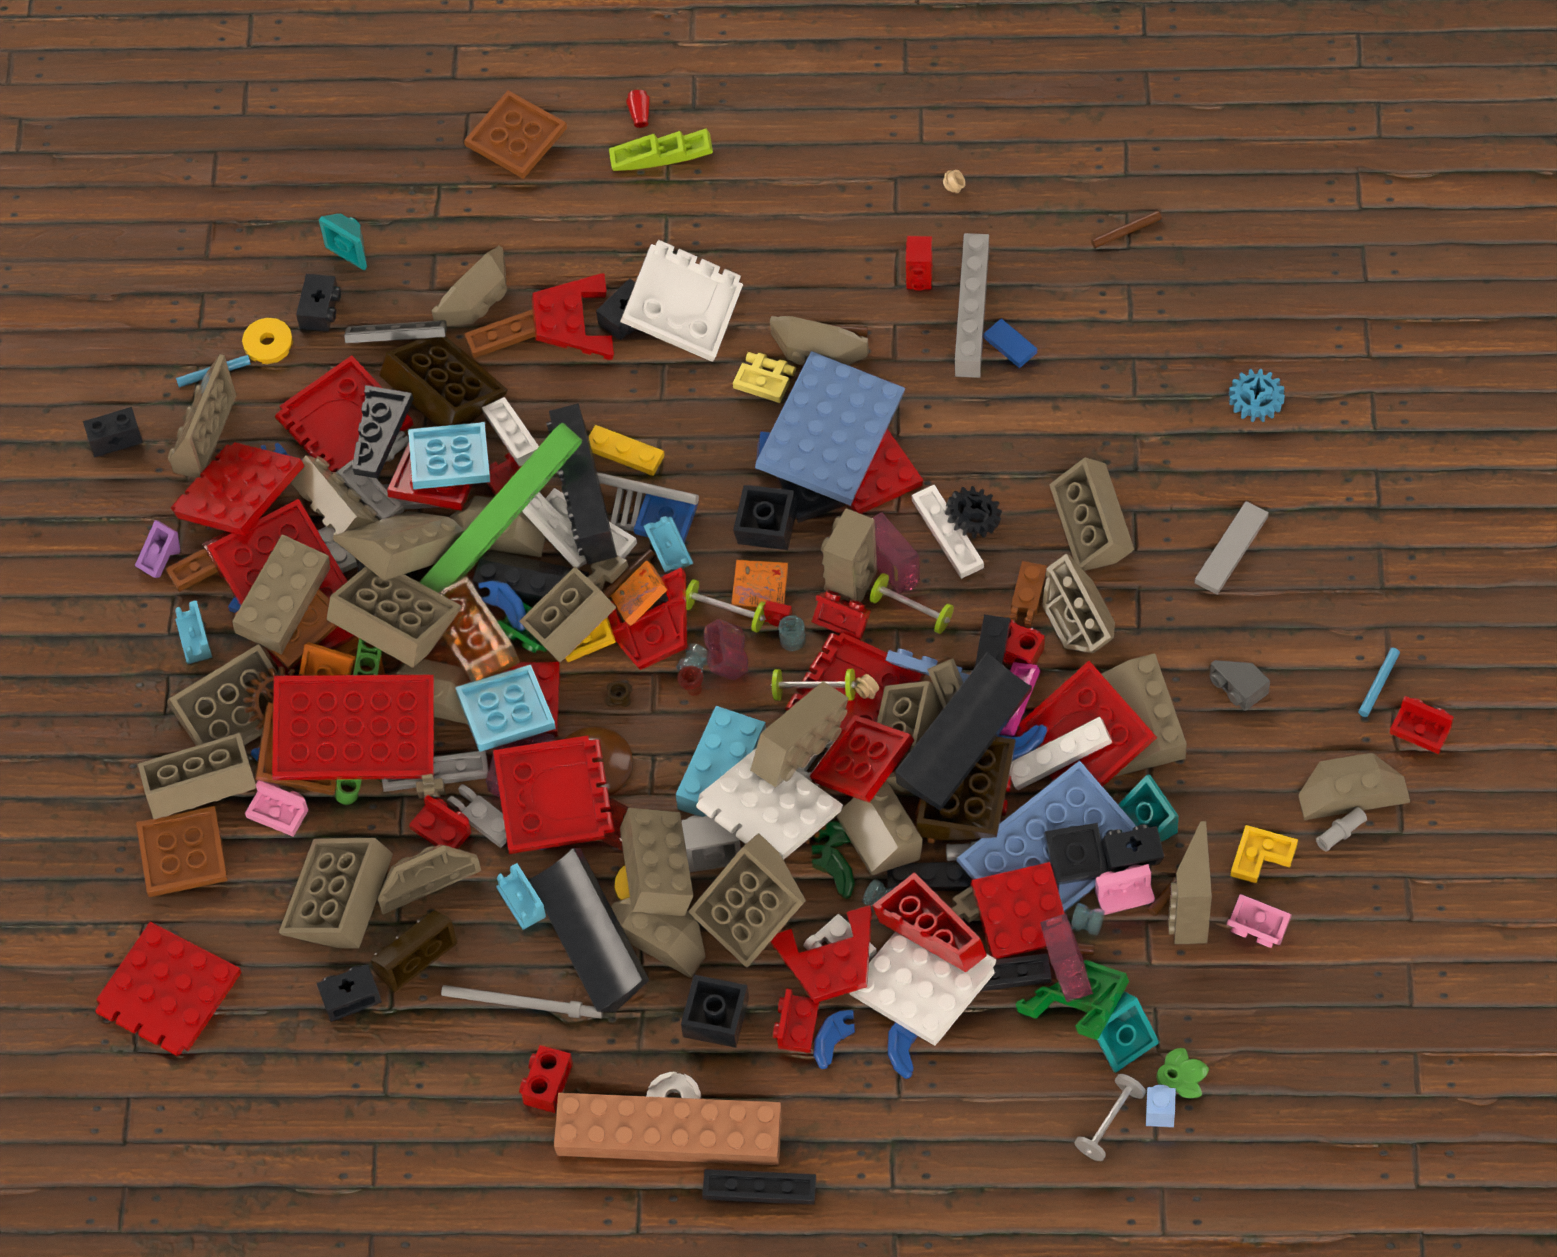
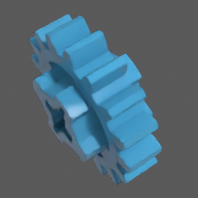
[1229,369,1285,422]

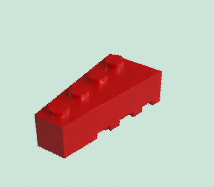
[872,872,987,972]

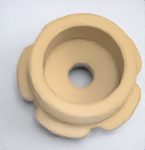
[943,170,965,193]
[855,674,879,699]

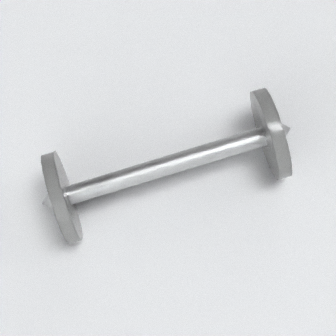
[1074,1074,1146,1161]

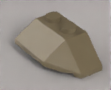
[431,246,507,326]
[770,316,869,365]
[449,496,546,557]
[1043,553,1115,653]
[385,659,470,724]
[1298,753,1410,820]
[378,844,481,914]
[611,898,706,978]

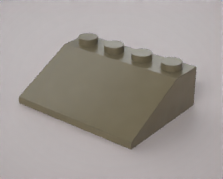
[168,354,236,478]
[333,511,465,581]
[326,566,461,668]
[167,644,278,746]
[1102,653,1187,777]
[1168,821,1212,944]
[688,833,806,968]
[279,838,393,948]

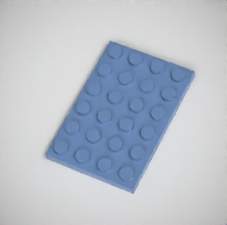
[755,351,905,506]
[956,761,1137,912]

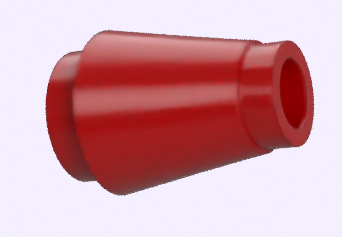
[626,90,650,128]

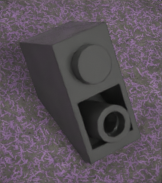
[1210,660,1270,711]

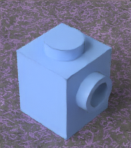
[1146,1085,1176,1127]

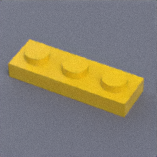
[589,425,664,476]

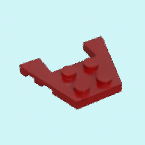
[531,273,614,360]
[608,568,687,670]
[770,905,872,1003]

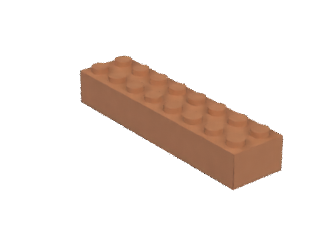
[554,1093,782,1166]

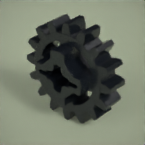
[945,486,1002,538]

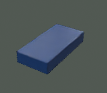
[984,318,1037,368]

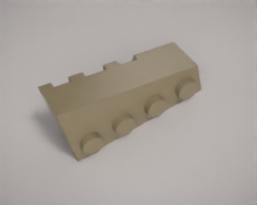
[291,455,379,535]

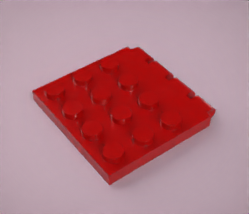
[275,355,414,473]
[171,442,304,536]
[785,632,925,734]
[1015,661,1158,787]
[493,736,615,854]
[95,922,242,1057]

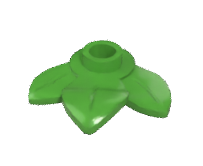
[1156,1048,1209,1098]

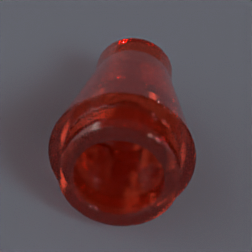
[677,665,704,696]

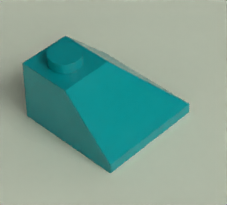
[319,213,367,270]
[1097,991,1160,1073]

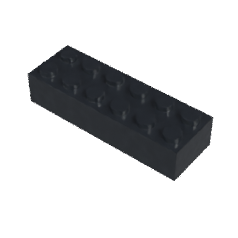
[546,403,617,565]

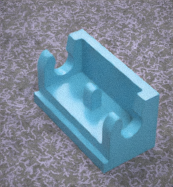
[644,516,693,573]
[175,600,212,664]
[496,863,546,930]

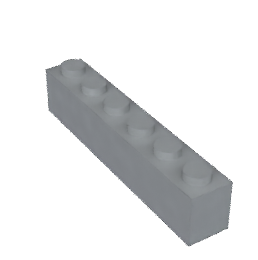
[955,233,989,378]

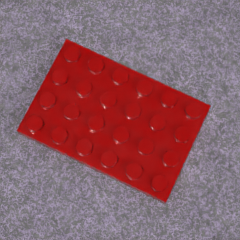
[207,499,356,675]
[272,675,434,780]

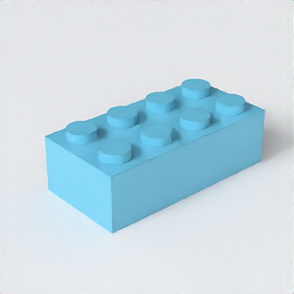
[676,706,766,817]

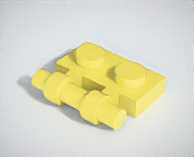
[733,352,796,403]

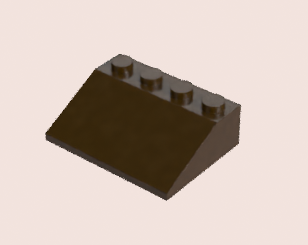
[379,336,508,427]
[917,736,1016,840]

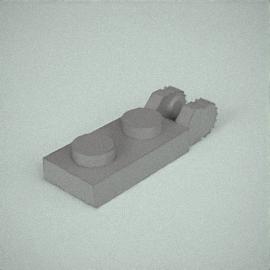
[447,785,507,848]

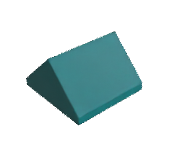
[1118,775,1179,842]

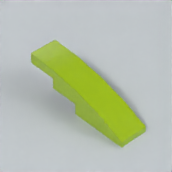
[609,128,713,171]

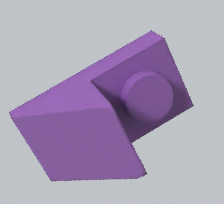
[135,520,180,578]

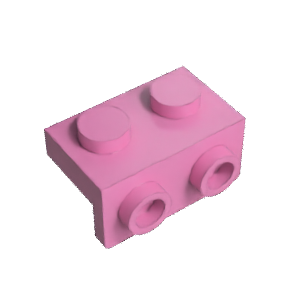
[245,780,308,837]
[1095,864,1155,915]
[1226,894,1292,948]

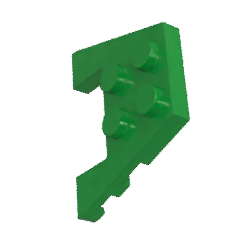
[1015,960,1129,1040]

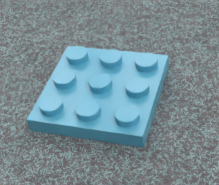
[408,422,490,489]
[455,665,556,752]

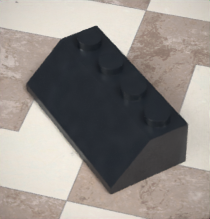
[472,550,589,608]

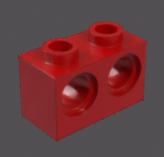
[906,236,933,291]
[1004,620,1045,665]
[519,1045,573,1113]

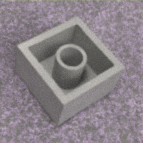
[681,815,741,872]

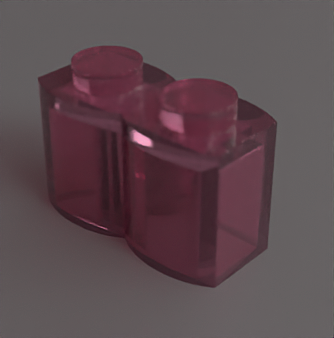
[704,619,748,680]

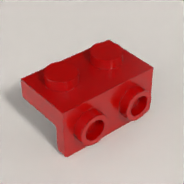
[811,590,871,640]
[1389,696,1454,754]

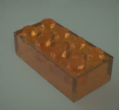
[438,576,520,682]

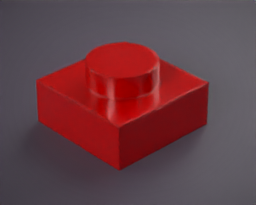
[764,600,793,628]

